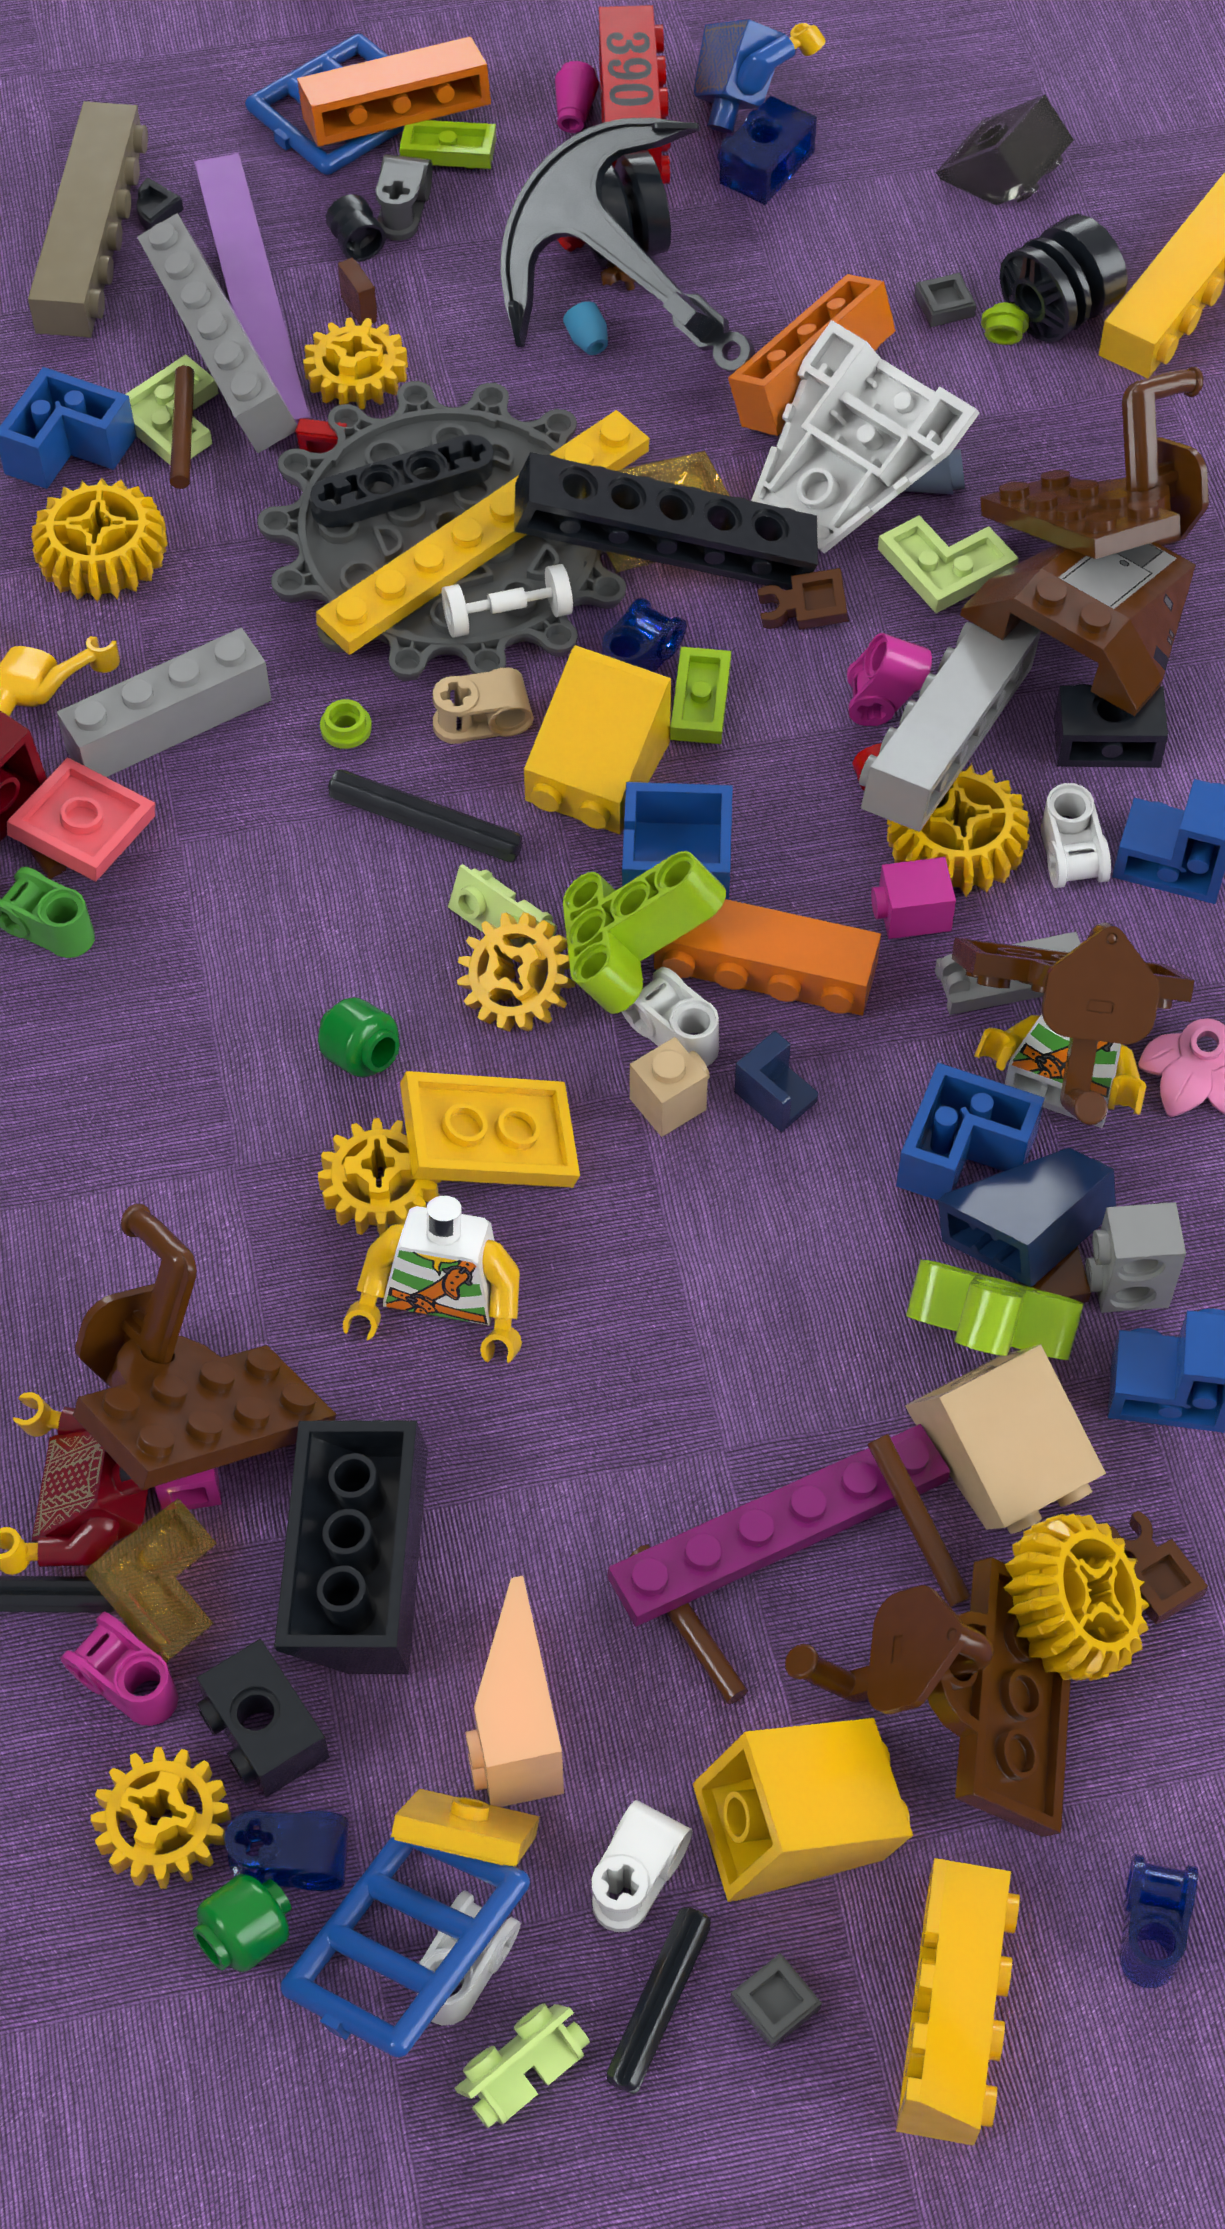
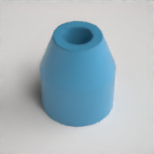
[563,301,608,355]

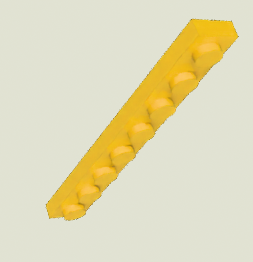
[316,410,650,655]

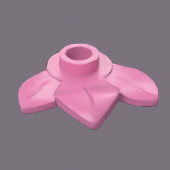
[1138,1018,1225,1117]

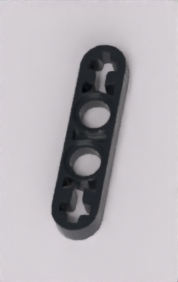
[310,434,494,528]

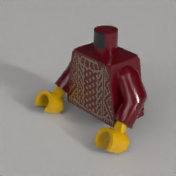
[0,1392,152,1575]

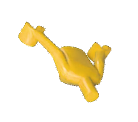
[0,636,120,716]

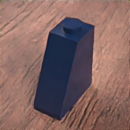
[938,1147,1116,1287]

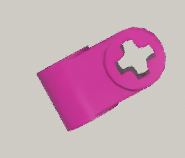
[847,633,932,726]
[60,1612,179,1726]

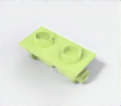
[448,864,557,948]
[454,2004,590,2128]

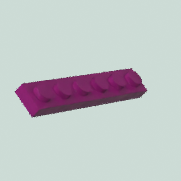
[607,1424,951,1627]

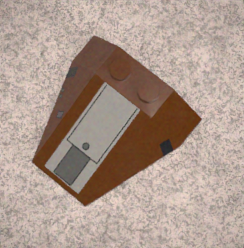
[960,542,1196,717]

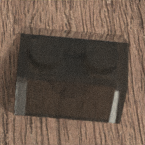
[936,94,1074,205]

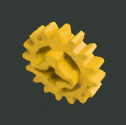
[303,318,408,410]
[457,912,576,1032]
[318,1118,442,1236]
[91,1747,231,1889]

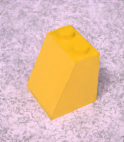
[524,645,671,834]
[692,1718,913,1902]

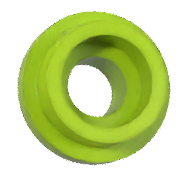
[981,302,1029,345]
[320,699,372,749]

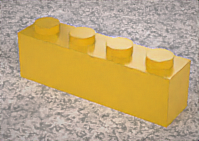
[896,1858,1020,2146]

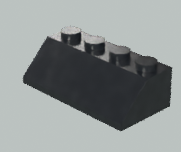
[274,1420,428,1674]

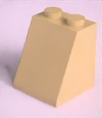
[905,1344,1106,1534]

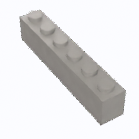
[137,213,297,453]
[859,620,1041,832]

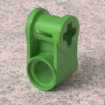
[0,867,95,958]

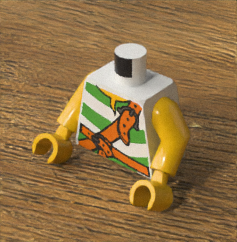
[974,1014,1147,1128]
[343,1196,522,1363]

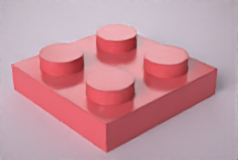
[7,757,155,882]

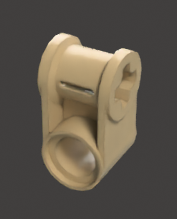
[433,668,534,744]

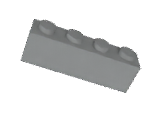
[57,627,272,777]

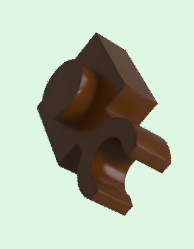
[757,568,849,630]
[1110,1511,1208,1625]

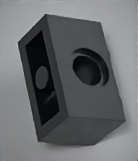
[1054,684,1168,768]
[195,1638,330,1798]

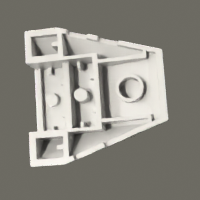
[751,320,979,553]

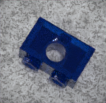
[717,95,817,205]

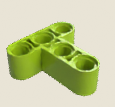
[563,851,726,1014]
[906,1259,1084,1360]

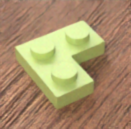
[125,354,219,465]
[878,515,1019,613]

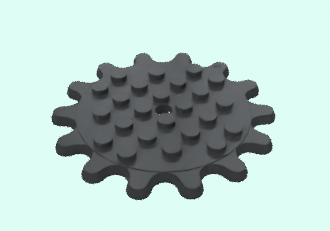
[257,381,626,682]

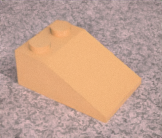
[465,1576,564,1807]

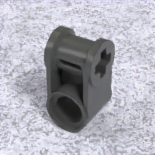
[376,154,433,241]

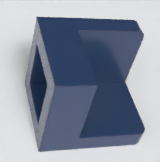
[734,1031,818,1133]

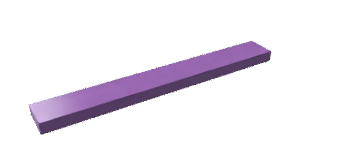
[194,153,310,425]

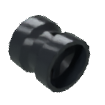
[325,194,386,262]

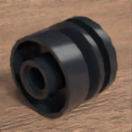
[999,214,1128,343]

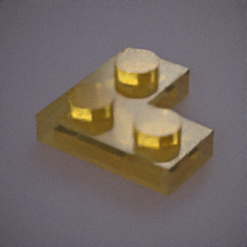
[85,1498,217,1663]

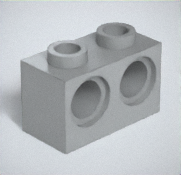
[1085,1202,1186,1313]

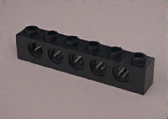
[514,452,818,590]

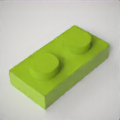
[399,120,497,169]
[670,647,731,744]

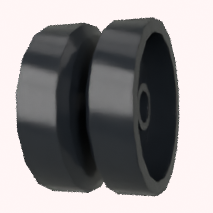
[589,150,671,267]

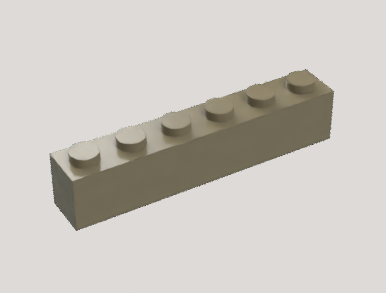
[28,101,148,338]

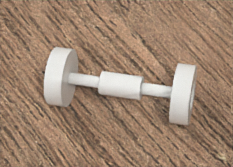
[442,564,573,638]

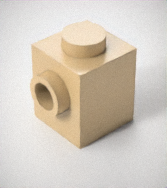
[630,1037,710,1137]

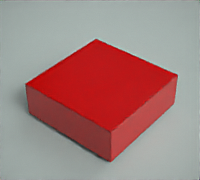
[296,418,347,453]

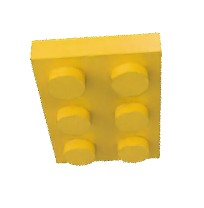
[400,1071,580,1188]

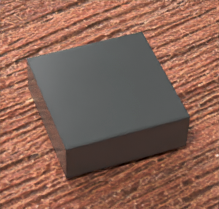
[914,272,976,327]
[730,1953,822,2050]

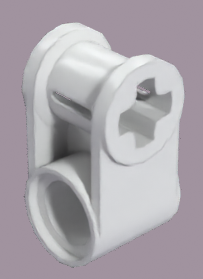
[1041,783,1111,888]
[622,967,719,1066]
[591,1800,693,1932]
[417,1890,521,2025]

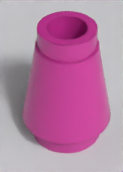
[555,61,599,133]

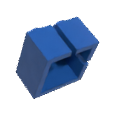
[622,782,733,900]

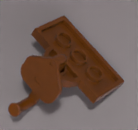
[980,367,1209,559]
[952,922,1195,1125]
[73,1203,337,1490]
[785,1557,1071,1837]

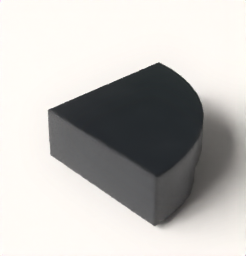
[137,178,184,231]

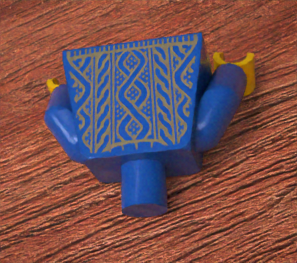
[693,19,826,133]

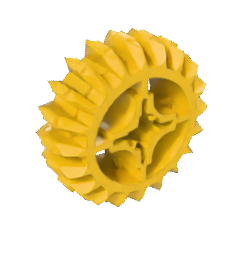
[31,477,168,602]
[887,763,1030,897]
[1003,1514,1150,1681]

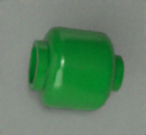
[318,997,400,1078]
[193,1874,292,1972]

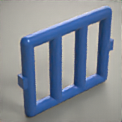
[245,33,404,175]
[280,1837,530,2058]

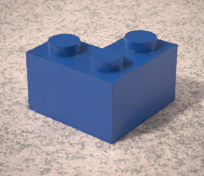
[0,367,137,489]
[1112,779,1225,904]
[896,1062,1045,1201]
[1108,1308,1225,1433]

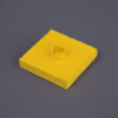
[391,1788,540,1866]

